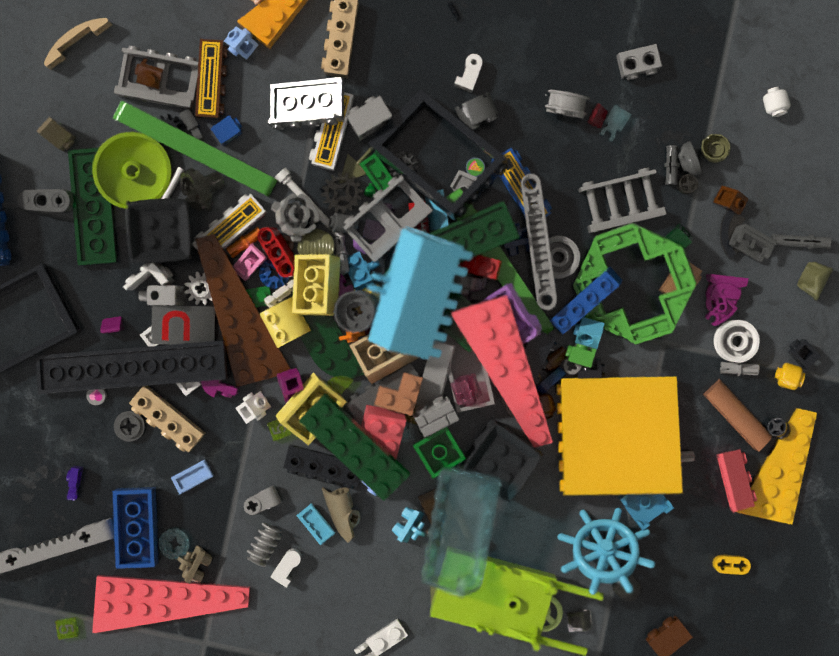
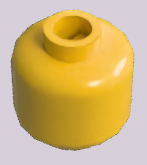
[775,363,805,390]

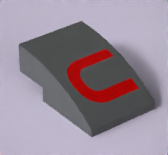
[151,305,215,344]

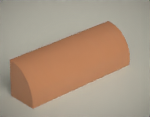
[703,379,772,452]

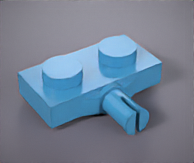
[347,251,381,291]

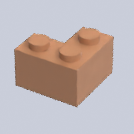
[374,372,423,416]

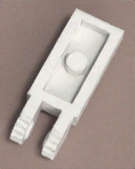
[354,619,408,656]

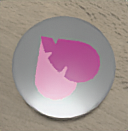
[86,389,107,405]

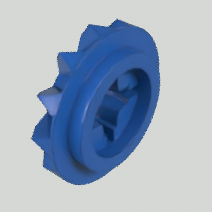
[259,259,290,289]

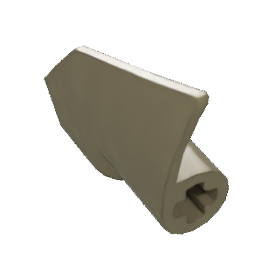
[321,487,361,543]

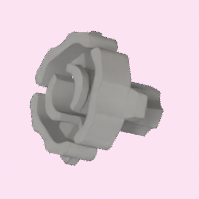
[271,193,319,242]

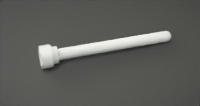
[275,167,345,240]

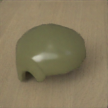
[701,134,731,163]

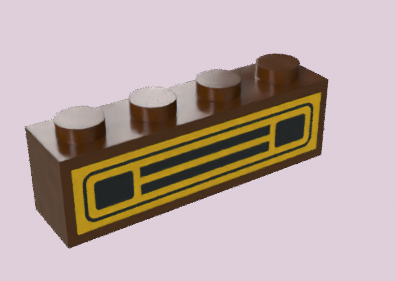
[195,39,228,120]

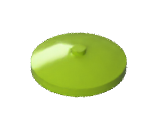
[92,131,171,209]

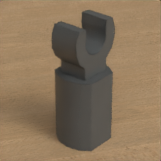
[179,109,205,141]

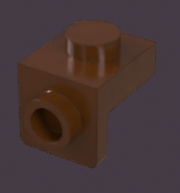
[135,58,164,89]

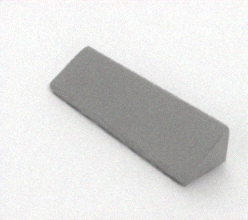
[415,340,455,408]

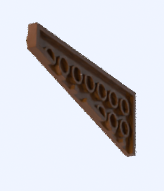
[195,233,291,387]

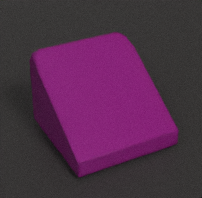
[100,316,124,334]

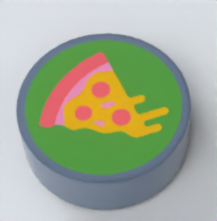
[466,158,485,177]

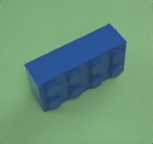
[113,487,159,569]

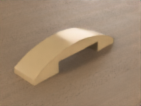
[44,18,112,70]

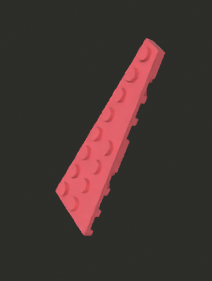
[451,295,553,448]
[92,575,250,633]

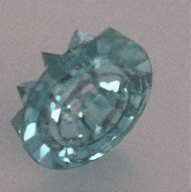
[159,528,190,559]

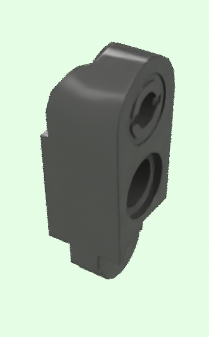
[17,189,74,213]

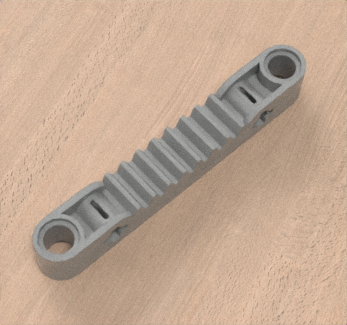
[521,174,557,310]
[0,518,115,574]

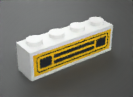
[309,92,354,171]
[192,194,268,250]

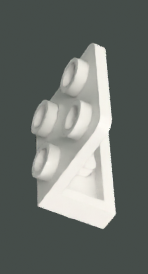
[123,262,174,290]

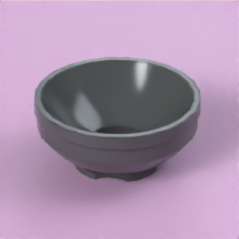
[678,141,702,176]

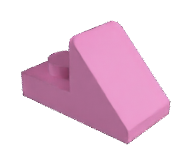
[233,243,266,281]

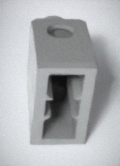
[139,286,187,306]

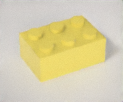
[292,255,340,316]
[276,372,346,446]

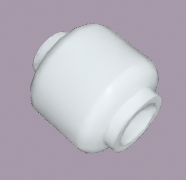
[763,87,791,117]

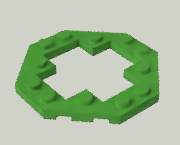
[573,223,697,344]

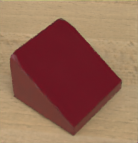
[588,103,608,128]

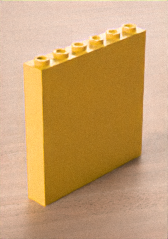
[556,377,682,496]

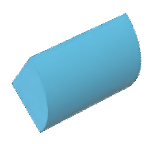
[425,189,449,232]

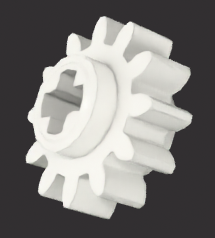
[184,272,212,305]

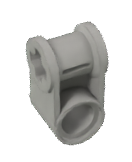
[244,485,282,515]

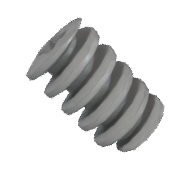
[246,523,283,567]

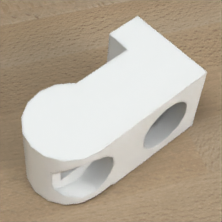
[454,54,482,93]
[271,548,302,588]

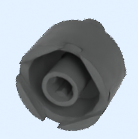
[454,92,499,130]

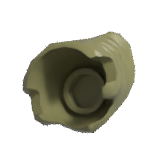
[297,228,335,255]
[797,262,833,301]

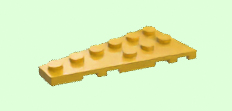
[736,408,817,525]

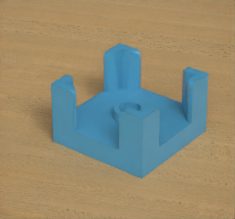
[617,494,674,530]

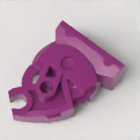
[705,274,749,326]

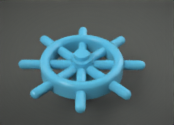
[557,508,655,595]

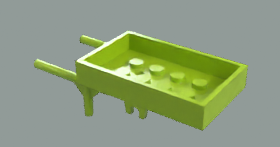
[430,546,604,656]

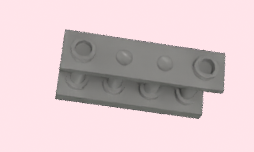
[578,167,666,234]

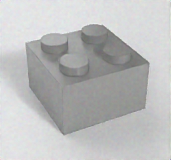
[347,96,392,141]

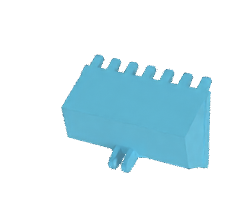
[368,226,472,359]

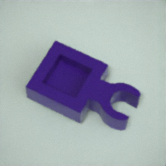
[66,466,83,501]

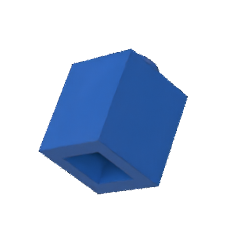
[210,115,243,146]

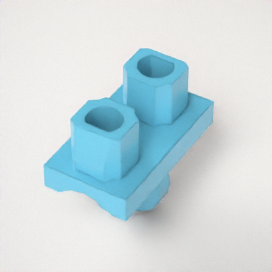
[392,507,426,543]

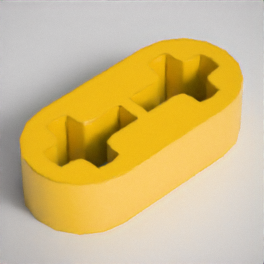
[713,555,751,575]

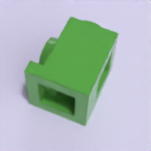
[565,343,597,368]

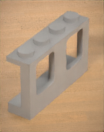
[114,46,198,110]
[343,175,433,263]

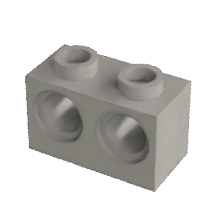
[616,44,662,80]

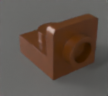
[713,186,748,215]

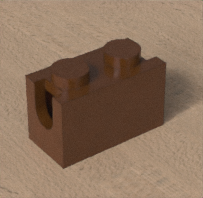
[646,616,693,656]

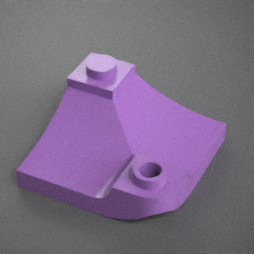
[479,283,541,344]

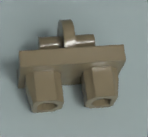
[177,545,212,584]

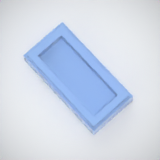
[171,459,214,494]

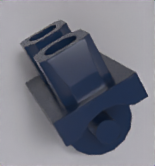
[504,223,530,256]

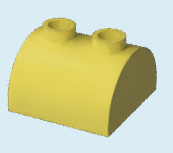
[260,297,311,348]

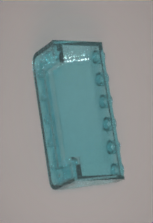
[421,468,500,597]

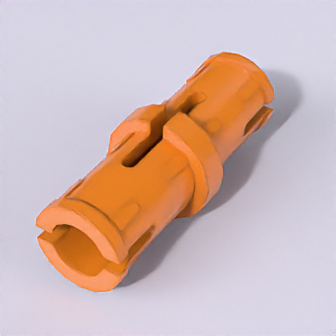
[226,226,260,258]

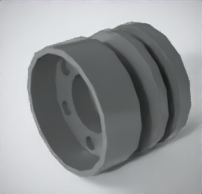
[334,290,379,333]

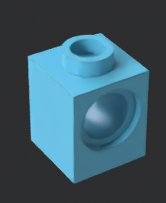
[573,317,604,349]

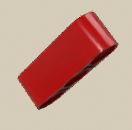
[258,227,295,277]

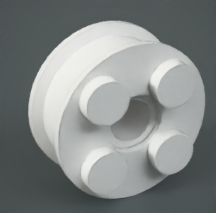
[714,320,760,362]

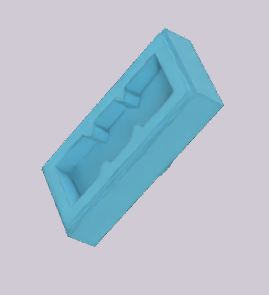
[296,503,336,545]

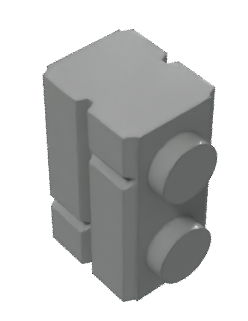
[413,396,459,438]

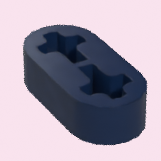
[537,366,567,395]

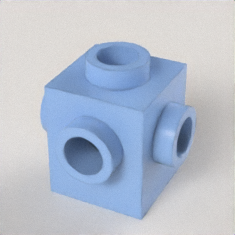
[224,27,258,60]

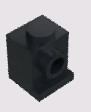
[788,339,821,369]

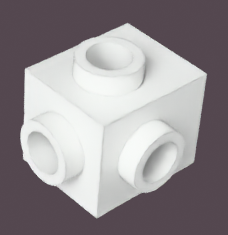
[236,391,271,424]

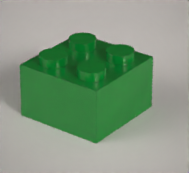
[413,427,466,479]

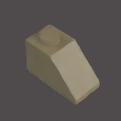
[37,117,76,151]

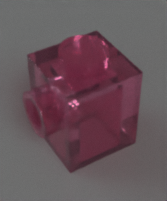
[450,373,482,406]

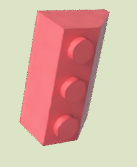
[716,449,757,512]

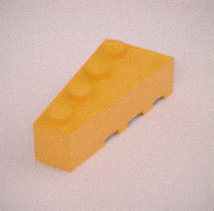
[237,0,308,49]

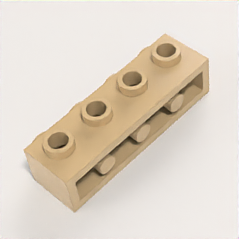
[321,0,359,78]
[129,386,206,452]

